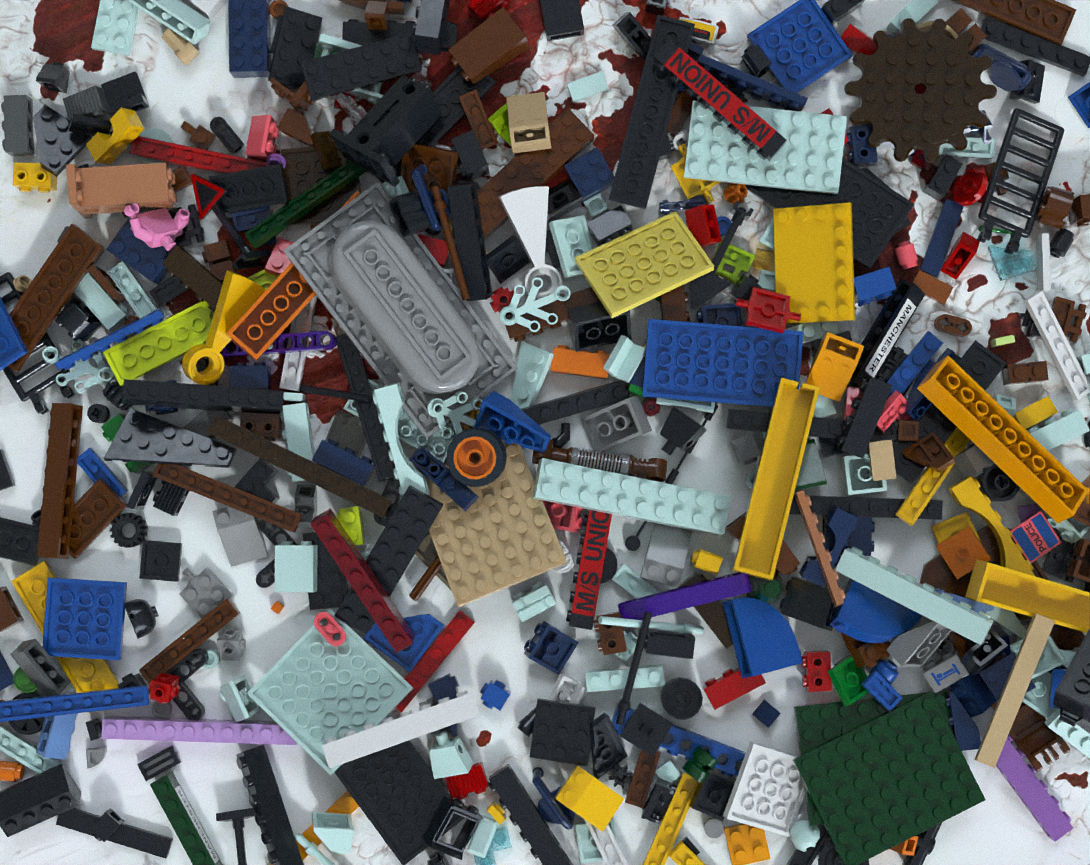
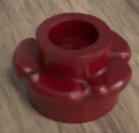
[642,398,661,417]

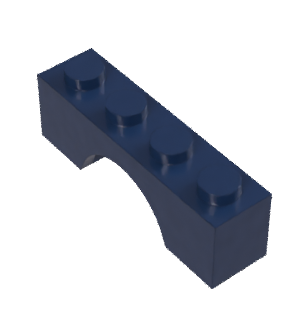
[799,504,859,587]

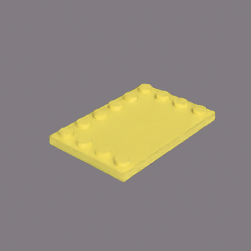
[575,211,714,318]

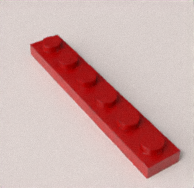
[396,610,475,713]

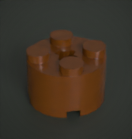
[1036,186,1075,229]

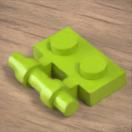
[712,242,755,284]

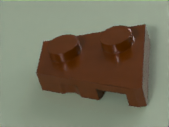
[902,431,956,472]

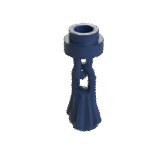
[659,196,706,215]

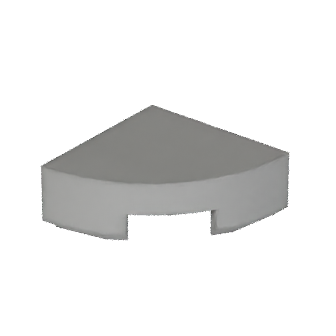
[86,747,107,769]

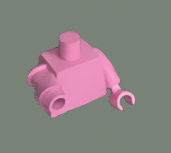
[124,203,190,251]

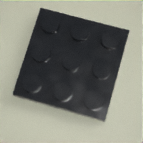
[530,698,596,766]

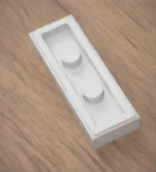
[1036,233,1051,293]

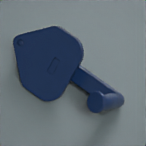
[970,44,1031,92]
[411,164,451,231]
[532,767,576,830]

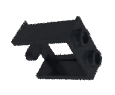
[644,632,696,659]
[423,798,484,860]

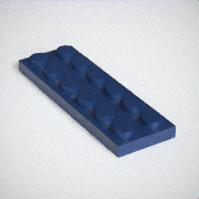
[697,54,808,112]

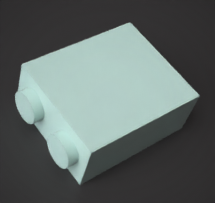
[274,541,318,592]

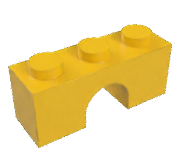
[86,107,145,165]

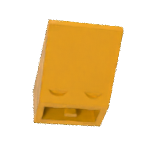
[805,332,864,402]

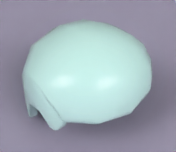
[790,819,820,852]

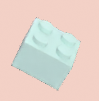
[840,454,887,496]

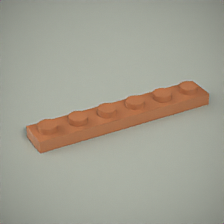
[794,490,845,607]

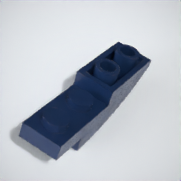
[905,348,956,421]
[409,446,479,512]

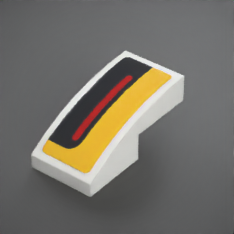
[679,17,719,45]

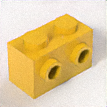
[13,162,57,193]

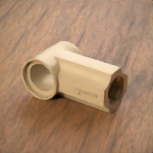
[161,28,200,66]

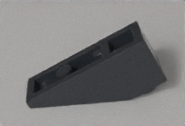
[612,12,651,62]

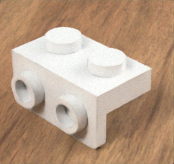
[548,674,586,704]

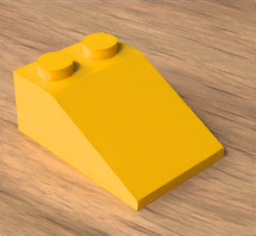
[554,765,624,832]

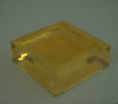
[753,248,775,271]

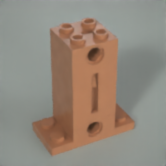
[66,163,177,219]

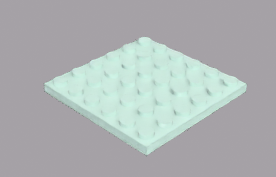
[247,609,414,775]

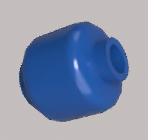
[869,658,899,685]

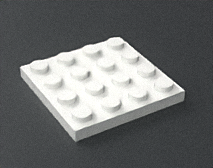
[723,742,805,837]

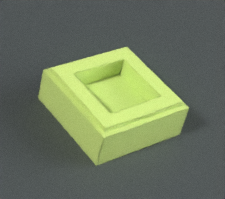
[990,335,1015,348]

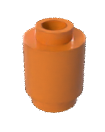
[0,761,25,782]

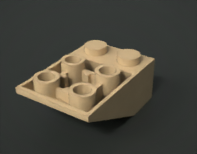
[506,92,552,154]

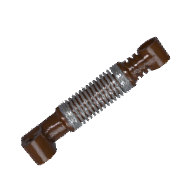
[532,439,668,482]

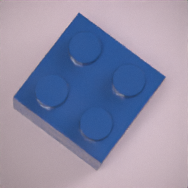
[854,267,897,307]

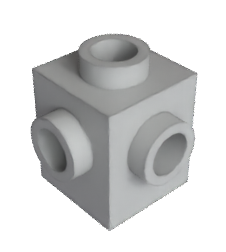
[216,629,246,661]

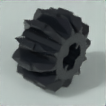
[102,379,132,411]

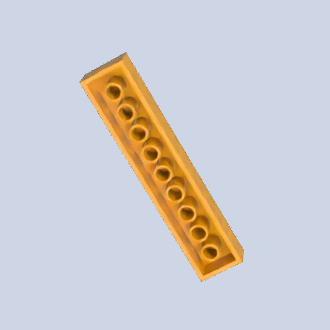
[917,356,1089,523]

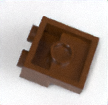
[841,633,890,669]

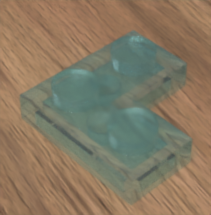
[470,827,512,865]

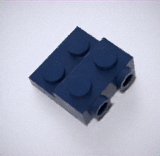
[697,303,742,326]
[524,621,579,675]

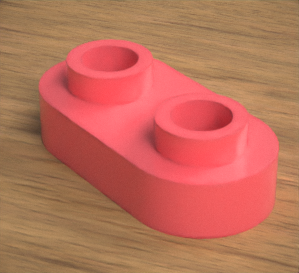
[314,612,346,647]

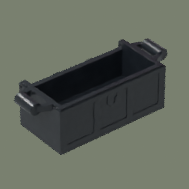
[1053,629,1090,727]

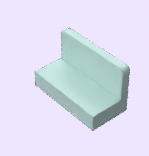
[603,335,646,383]

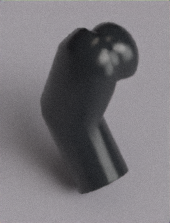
[551,423,570,448]

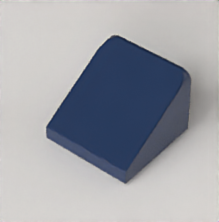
[752,700,781,728]

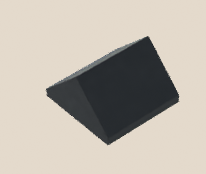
[547,179,584,222]

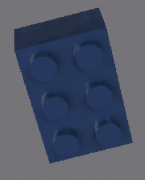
[106,218,173,285]

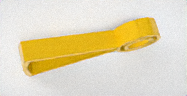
[182,270,266,385]

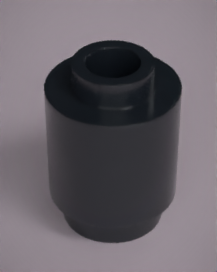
[1050,228,1074,258]

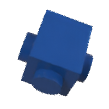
[480,680,511,711]

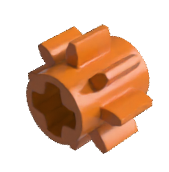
[724,183,748,205]

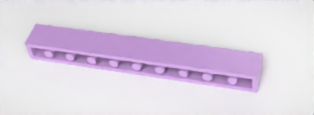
[101,716,298,745]

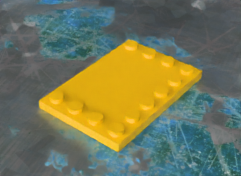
[773,203,855,324]

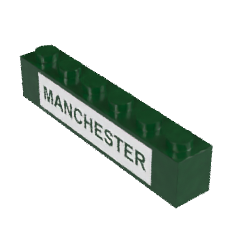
[150,771,223,865]

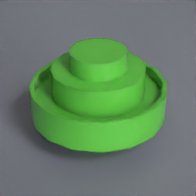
[13,667,38,693]

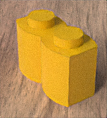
[690,548,723,575]

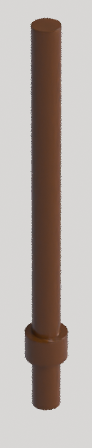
[431,186,470,300]

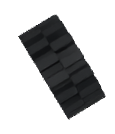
[109,513,148,548]

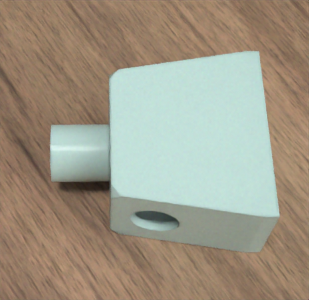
[429,731,473,779]

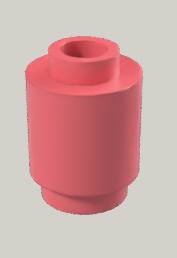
[894,240,918,270]

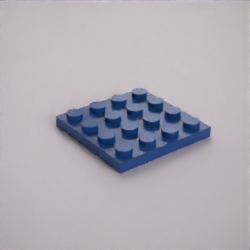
[747,0,853,93]
[42,577,127,660]

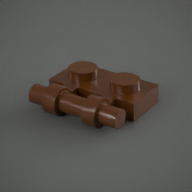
[1051,296,1087,343]

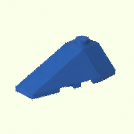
[474,391,551,453]

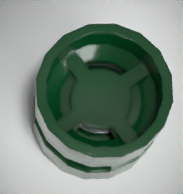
[682,746,719,783]

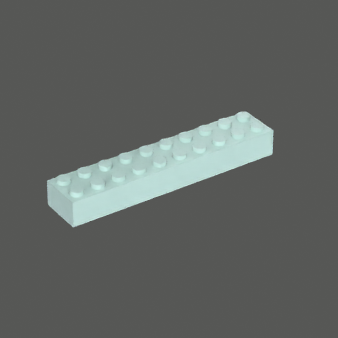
[532,458,731,535]

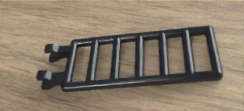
[977,108,1065,255]
[0,272,75,415]

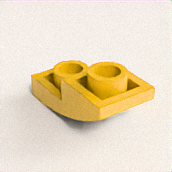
[1013,396,1058,429]

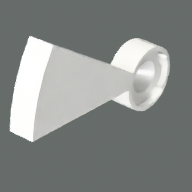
[498,186,562,301]

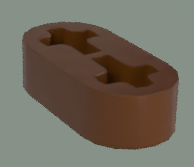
[934,314,972,337]

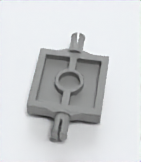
[179,567,234,619]

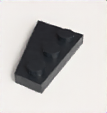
[589,712,627,779]

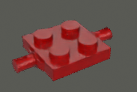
[735,287,801,334]

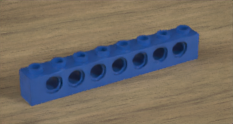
[611,703,746,777]

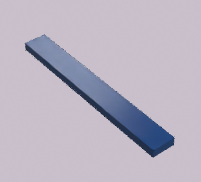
[0,685,150,722]

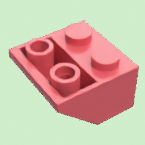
[245,115,280,161]

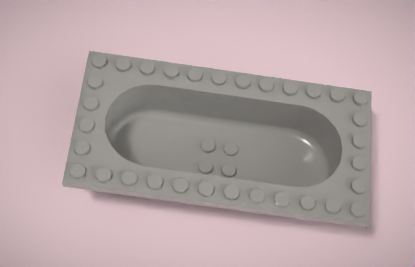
[283,182,518,439]

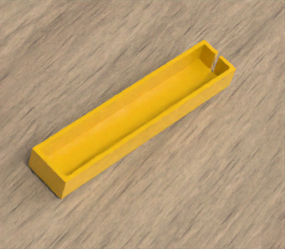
[732,378,820,580]
[965,559,1090,633]

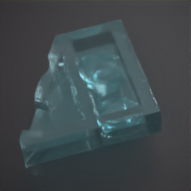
[988,245,1038,281]

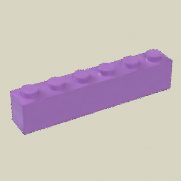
[996,735,1073,842]

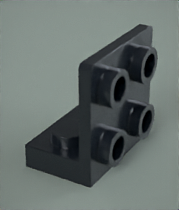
[101,72,150,118]

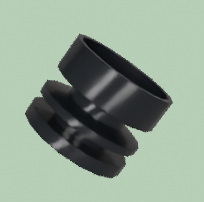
[660,677,703,720]

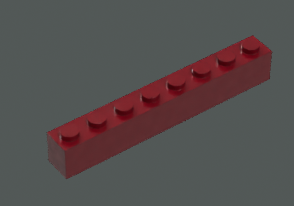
[310,508,415,653]

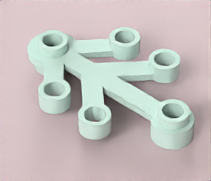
[499,277,571,332]
[42,340,116,393]
[427,391,483,439]

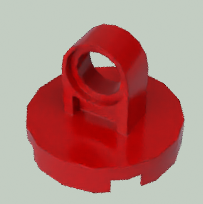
[951,168,988,206]

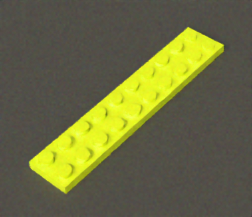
[103,269,278,386]

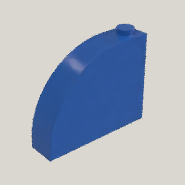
[829,578,922,643]
[722,597,803,678]

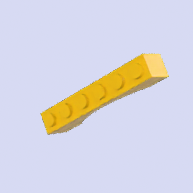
[947,476,1035,576]

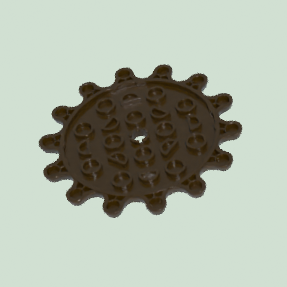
[844,18,997,163]

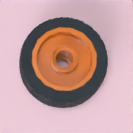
[447,428,507,487]

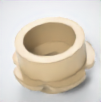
[13,275,32,292]

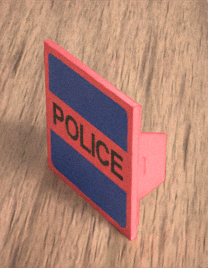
[1010,510,1062,563]

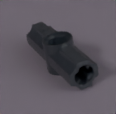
[902,823,942,865]

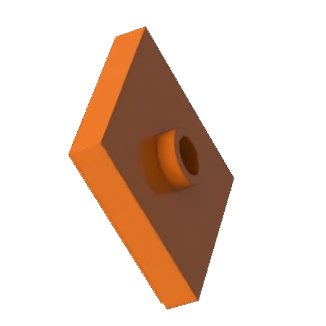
[936,526,991,579]

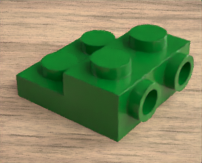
[827,655,868,707]

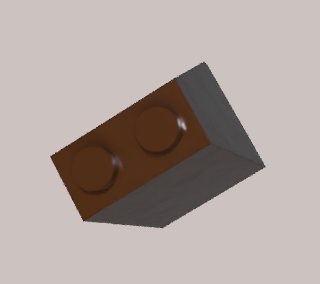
[448,7,530,84]
[725,511,800,575]

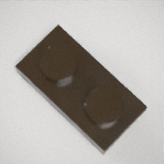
[310,131,342,171]

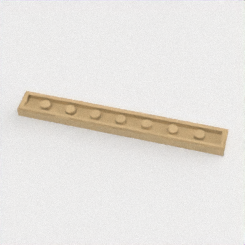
[975,613,1055,768]

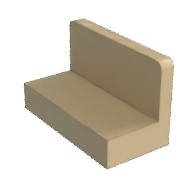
[868,440,896,481]

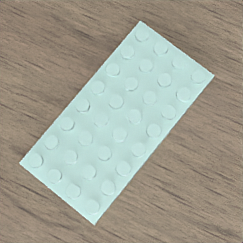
[684,100,847,194]

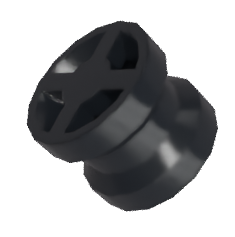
[87,404,110,423]

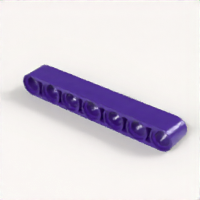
[205,331,337,358]
[617,572,752,620]

